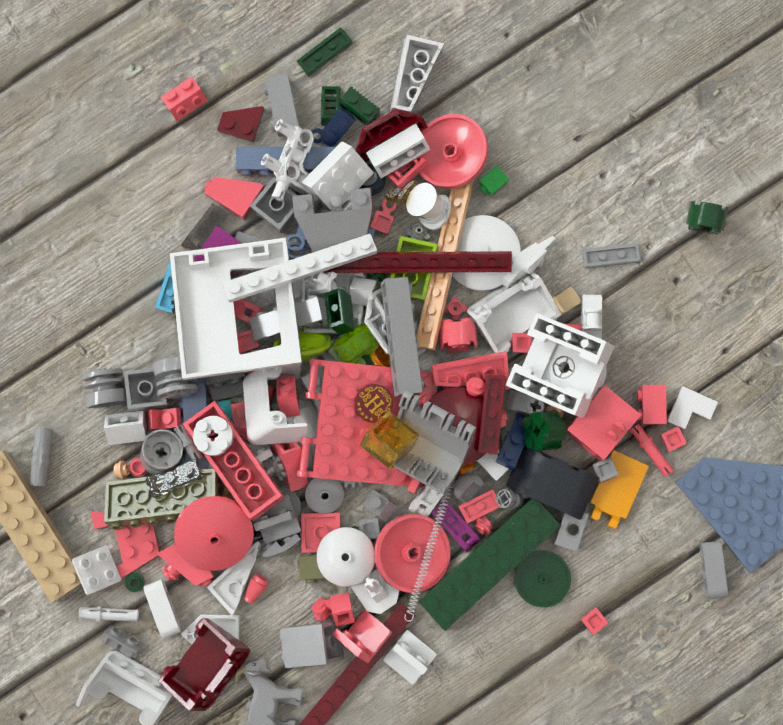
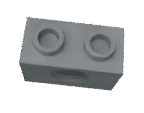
[553,512,590,551]

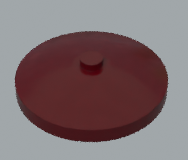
[429,388,486,465]

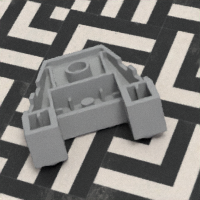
[292,188,373,252]

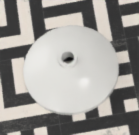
[317,527,375,586]

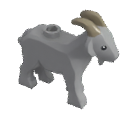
[235,658,303,725]

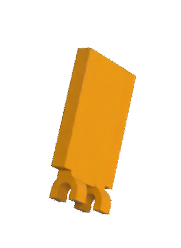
[589,450,649,529]

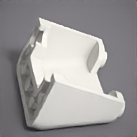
[467,272,562,353]

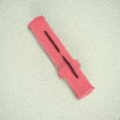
[629,423,674,477]

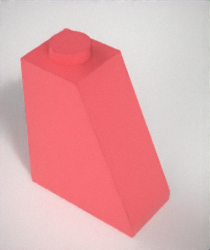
[204,177,264,221]
[271,442,308,492]
[158,544,215,587]

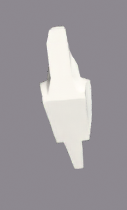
[502,236,556,288]

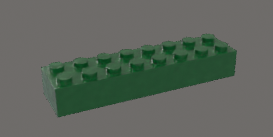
[418,498,561,631]

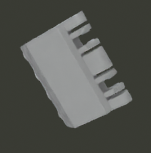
[375,390,476,495]

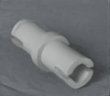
[174,424,204,463]

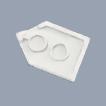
[181,614,240,645]

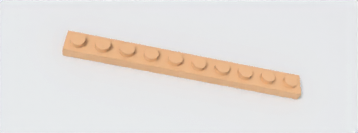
[416,180,474,351]

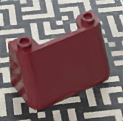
[158,618,250,711]

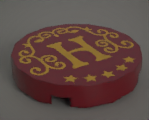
[354,384,394,423]

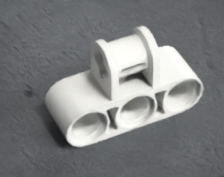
[581,294,602,339]

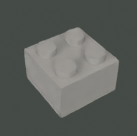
[250,177,298,234]
[124,368,168,412]

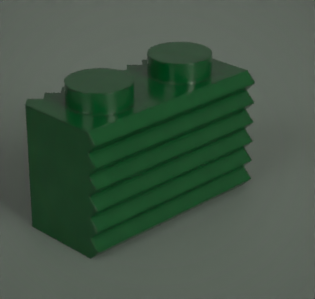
[340,86,380,126]
[324,288,355,335]

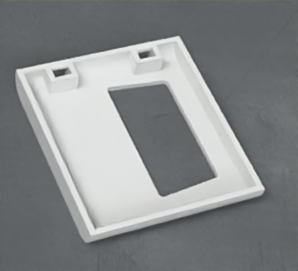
[170,238,302,380]

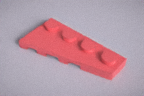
[431,351,510,390]

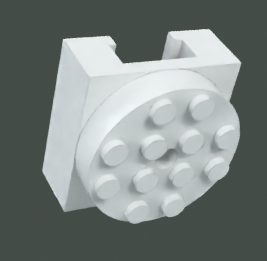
[506,313,615,418]

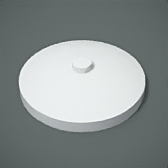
[452,215,521,291]

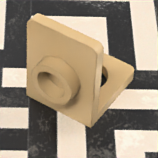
[552,287,581,316]

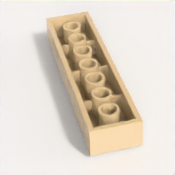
[0,451,82,603]

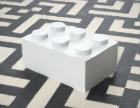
[302,142,374,212]

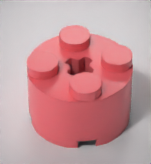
[438,318,478,353]

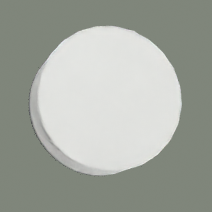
[406,183,451,230]

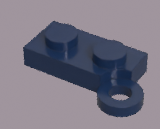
[311,107,356,147]

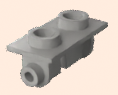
[101,625,144,658]

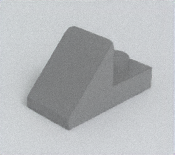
[363,489,405,523]

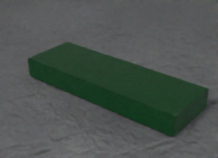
[297,27,353,77]

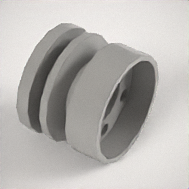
[153,357,198,399]
[82,368,127,408]
[140,429,183,476]

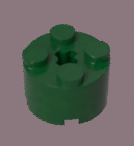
[686,201,728,235]
[523,411,567,451]

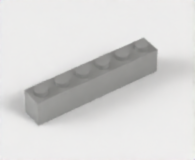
[381,277,424,397]

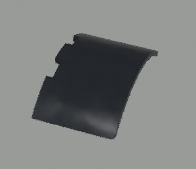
[506,445,600,520]

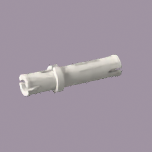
[79,606,139,622]

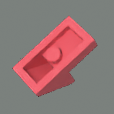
[147,408,181,431]

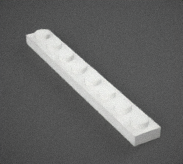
[222,234,377,303]

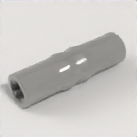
[29,427,53,487]

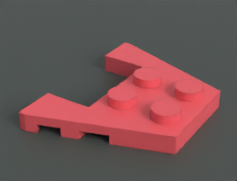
[91,512,160,578]

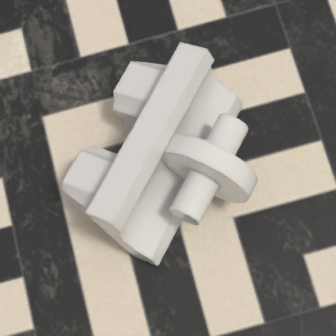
[303,272,337,295]

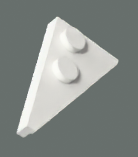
[207,541,261,615]

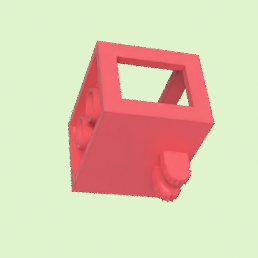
[567,385,641,461]

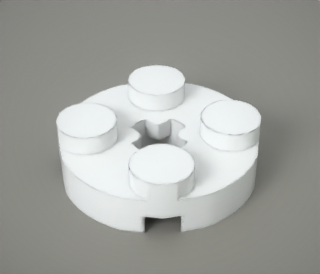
[193,416,234,456]

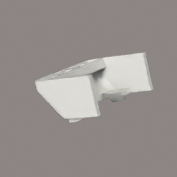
[243,364,307,445]
[76,651,173,725]

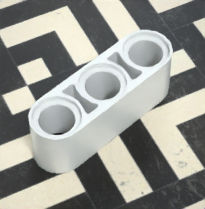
[144,579,182,639]

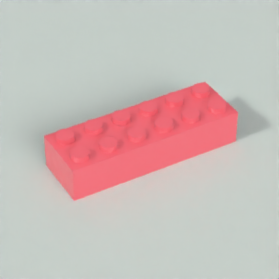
[183,401,285,521]

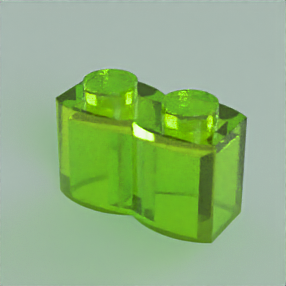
[332,323,378,364]

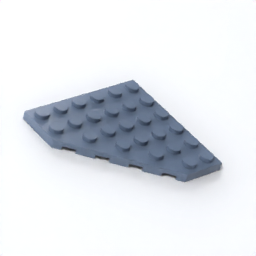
[675,458,783,573]

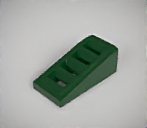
[321,86,340,126]

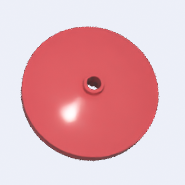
[419,114,489,189]
[174,496,254,571]
[374,514,450,593]

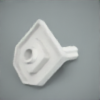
[351,569,399,614]

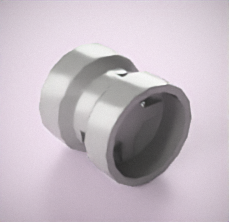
[496,489,523,509]

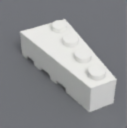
[390,35,444,112]

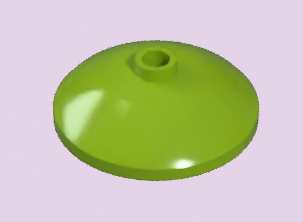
[274,333,332,362]

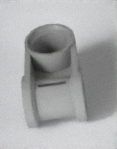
[506,390,544,415]

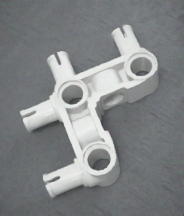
[261,119,320,209]

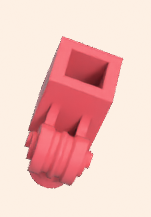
[312,592,355,627]

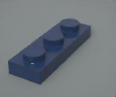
[495,412,527,471]

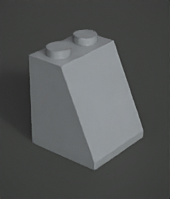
[280,621,344,668]

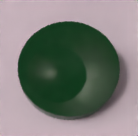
[514,551,571,607]

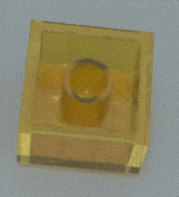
[360,411,420,469]

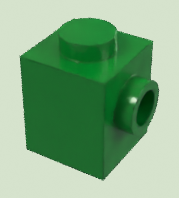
[479,165,509,198]

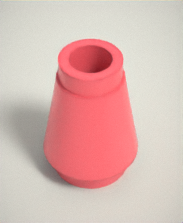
[244,573,269,604]

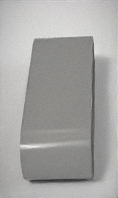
[700,541,728,599]

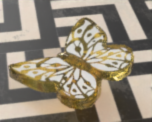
[384,180,417,203]

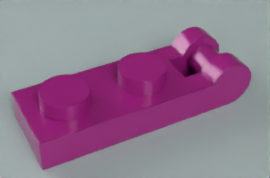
[431,500,481,553]

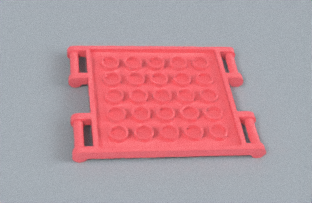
[297,359,450,488]

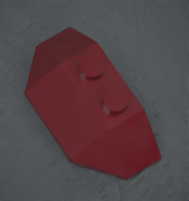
[355,109,428,162]

